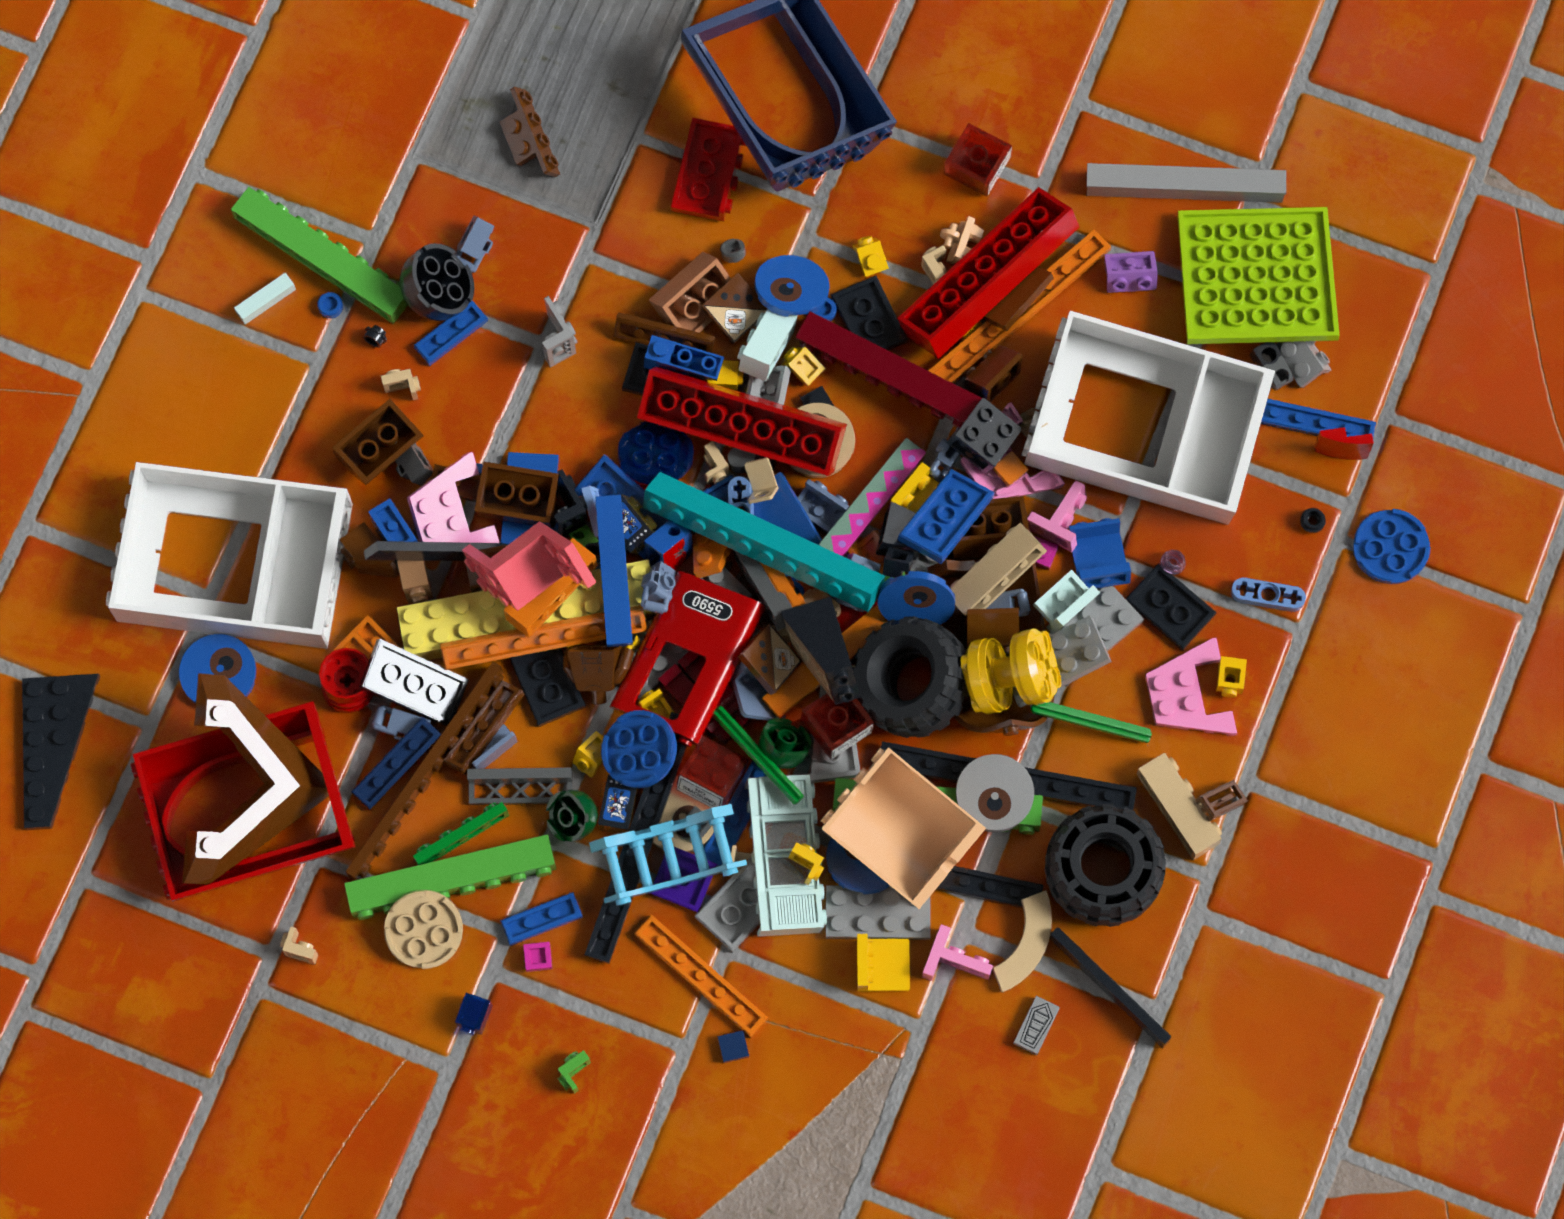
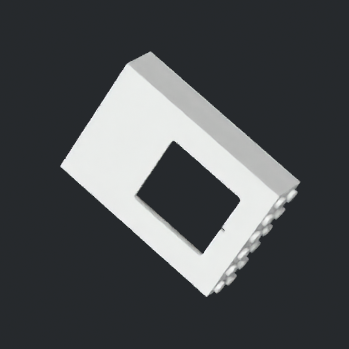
[1022,311,1275,525]
[106,462,353,649]

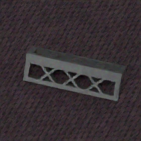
[467,768,573,805]

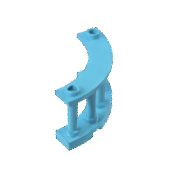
[589,804,747,906]

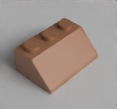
[649,252,730,333]

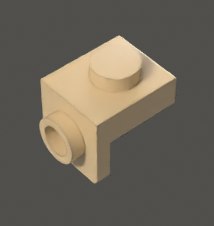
[381,369,421,400]

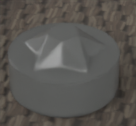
[720,239,746,263]

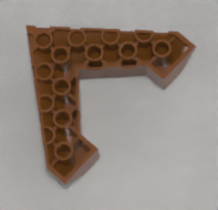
[182,673,329,885]

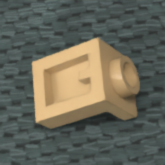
[921,245,947,285]
[703,441,729,485]
[280,926,318,965]

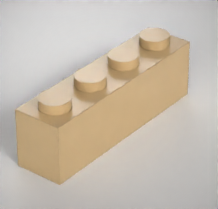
[950,523,1047,616]
[1137,753,1222,860]

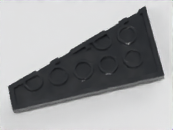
[22,673,101,830]

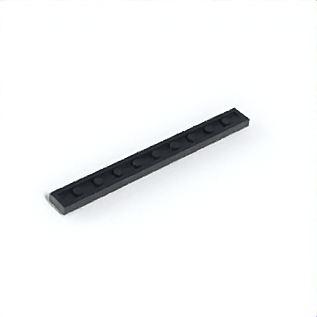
[584,712,687,964]
[881,741,1137,810]

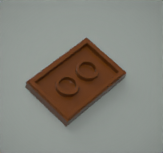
[982,266,1054,331]

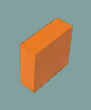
[993,451,1028,488]

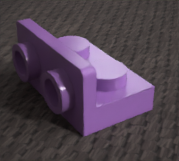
[1104,251,1158,293]

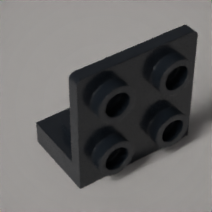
[946,398,1022,474]
[553,469,588,538]

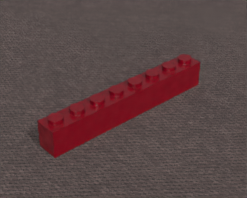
[796,311,982,429]

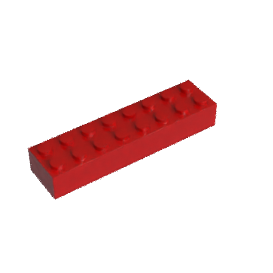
[897,187,1079,359]
[637,367,847,476]

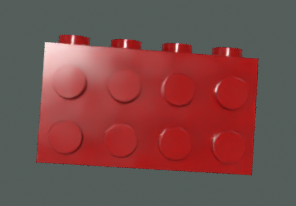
[671,117,746,222]

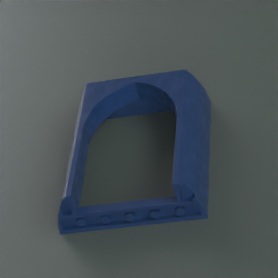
[681,0,897,192]

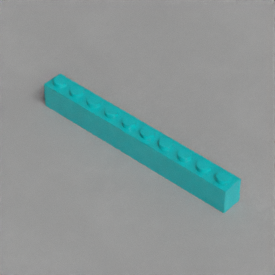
[643,472,885,612]

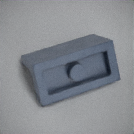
[472,724,518,769]

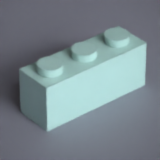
[737,309,798,381]

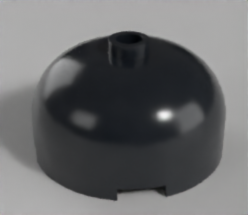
[400,243,475,321]

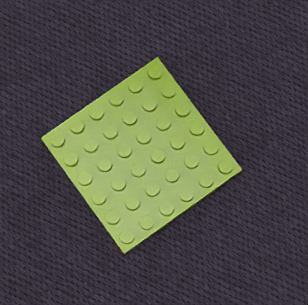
[1177,207,1340,344]

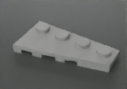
[810,686,860,783]

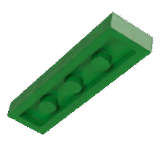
[413,802,509,865]

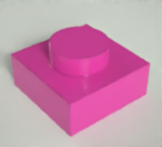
[1035,536,1059,570]
[523,942,553,972]

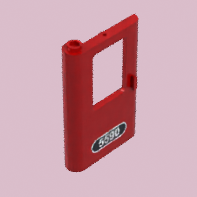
[609,571,766,748]

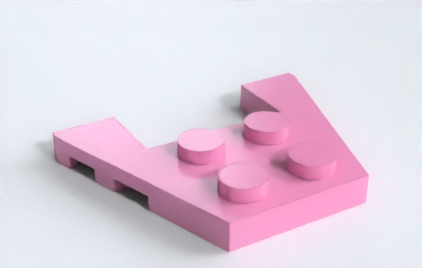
[960,402,1065,499]
[407,452,499,543]
[1145,638,1237,736]

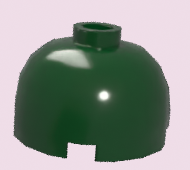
[758,718,812,769]
[546,790,598,842]

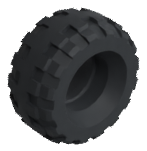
[852,616,969,738]
[1045,804,1166,927]

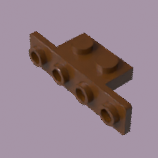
[499,86,560,177]

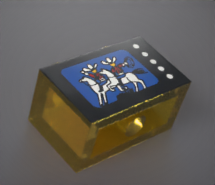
[621,494,657,554]
[597,775,639,834]

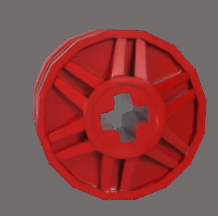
[319,648,374,713]

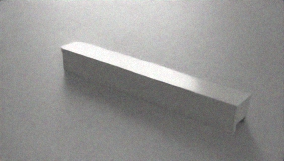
[1087,163,1286,203]

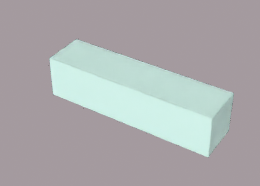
[234,273,296,324]

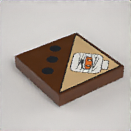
[700,273,767,344]
[738,623,802,695]

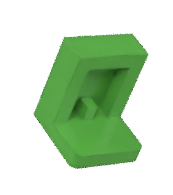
[557,1050,591,1094]

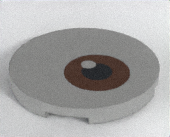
[956,754,1034,832]

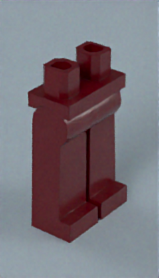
[658,651,752,744]

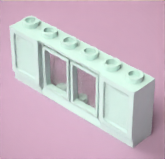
[744,774,827,936]

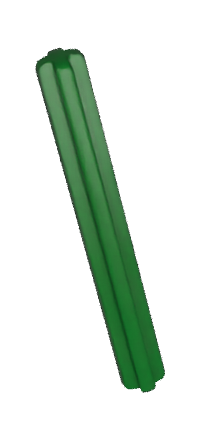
[1030,702,1152,743]
[712,706,804,805]

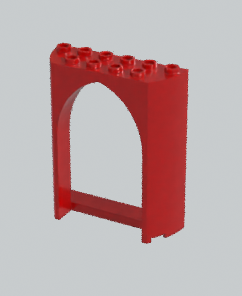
[130,701,356,902]

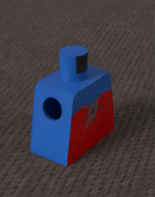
[644,520,695,570]

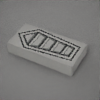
[1013,996,1060,1055]

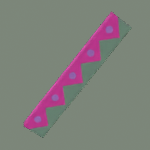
[819,438,926,556]

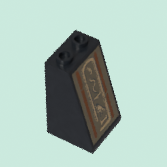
[781,597,861,705]

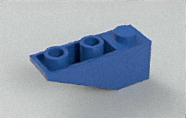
[644,335,724,381]

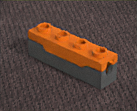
[732,549,806,631]

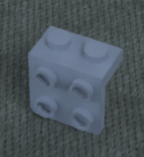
[731,661,786,721]

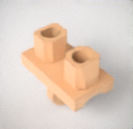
[940,216,984,265]

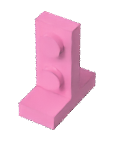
[1027,480,1087,553]
[922,924,993,981]

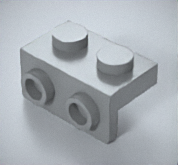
[1276,341,1331,388]
[746,366,791,405]

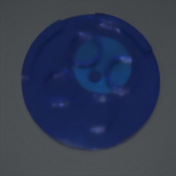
[618,421,694,485]

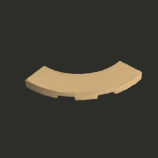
[992,890,1052,992]

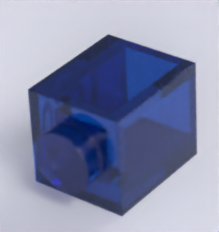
[455,993,493,1036]

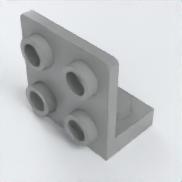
[542,296,578,368]

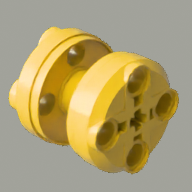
[961,629,1061,714]

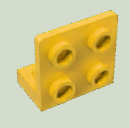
[891,462,939,513]
[857,934,910,991]

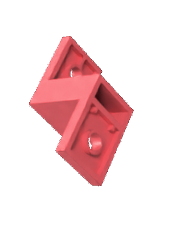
[462,521,596,611]

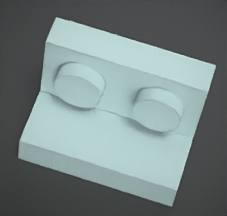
[1033,570,1100,634]

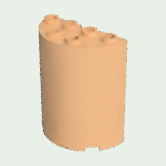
[821,748,986,909]

